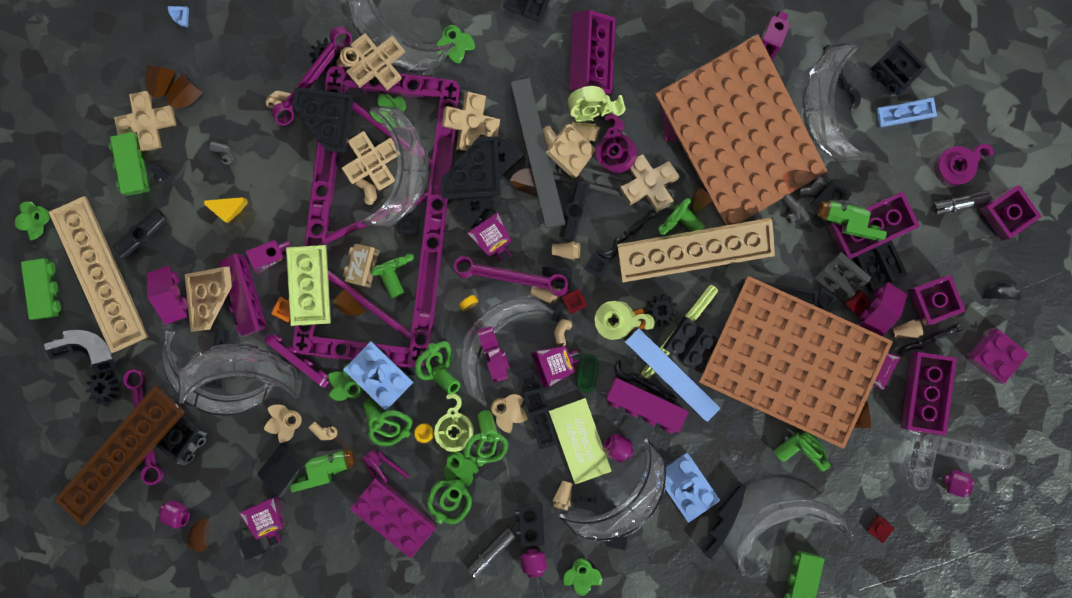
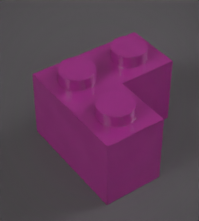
[147,266,189,325]
[859,282,907,336]

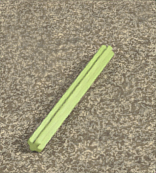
[641,285,718,380]

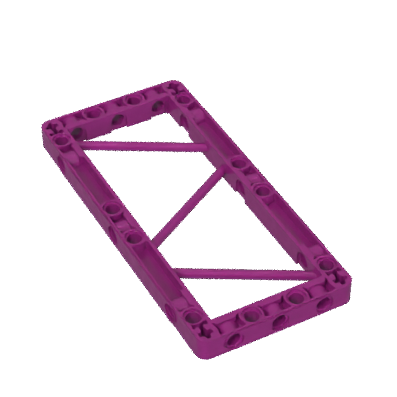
[293,66,461,367]

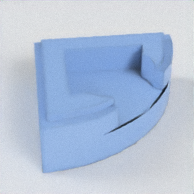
[168,6,189,27]

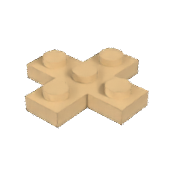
[346,33,405,91]
[114,91,177,152]
[441,92,500,152]
[341,131,401,191]
[620,154,680,212]

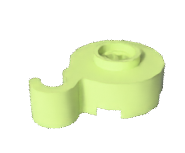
[567,86,626,122]
[595,301,654,340]
[434,393,474,452]

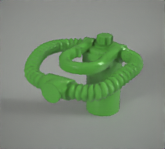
[658,198,706,234]
[371,254,414,299]
[415,341,460,394]
[363,398,413,446]
[464,410,508,466]
[775,431,831,471]
[427,480,472,525]

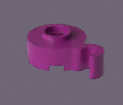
[596,114,637,173]
[934,144,994,186]
[477,326,510,383]

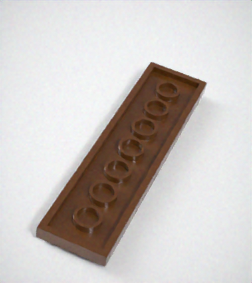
[55,385,185,527]

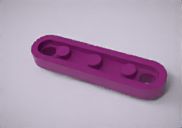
[264,333,329,388]

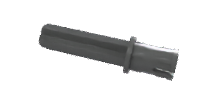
[932,191,992,215]
[467,529,515,578]

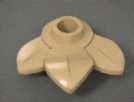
[491,394,528,433]
[264,405,302,443]

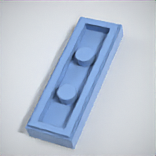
[875,97,937,128]

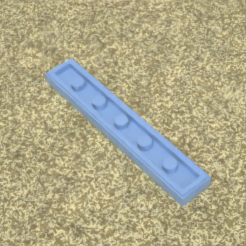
[624,328,720,422]

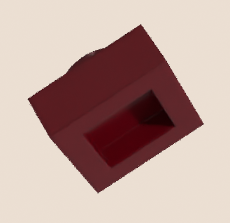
[562,289,587,314]
[846,290,871,317]
[866,515,895,543]

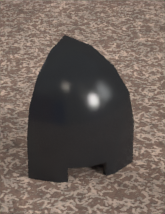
[542,266,573,289]
[982,281,1021,300]

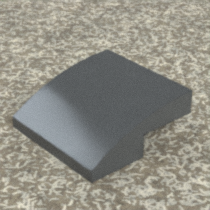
[815,252,871,303]

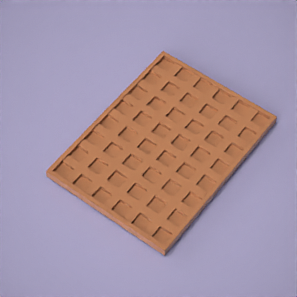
[654,34,827,226]
[699,276,893,449]

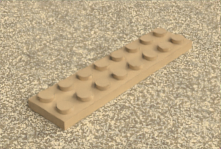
[49,196,149,353]
[617,218,775,282]

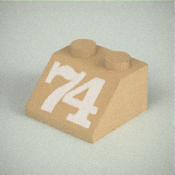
[343,244,379,288]

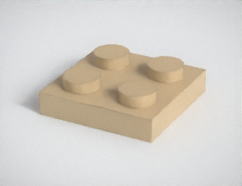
[546,123,596,179]

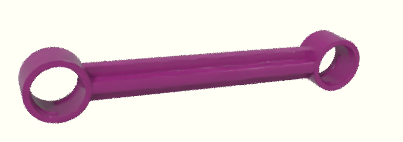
[271,26,352,125]
[454,256,568,296]
[123,369,164,485]

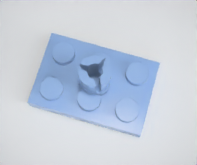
[343,341,413,411]
[655,452,720,523]

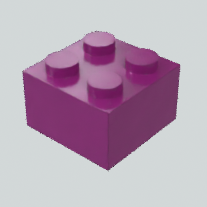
[979,185,1042,241]
[908,275,965,325]
[966,329,1029,384]

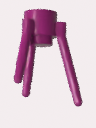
[362,449,409,483]

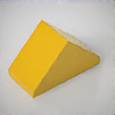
[204,197,248,224]

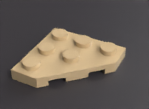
[185,267,232,332]

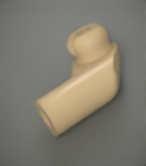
[265,90,291,108]
[356,178,377,205]
[554,319,572,347]
[309,421,337,440]

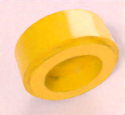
[459,295,479,312]
[414,423,434,443]

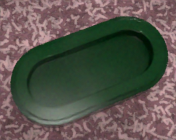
[576,354,599,393]

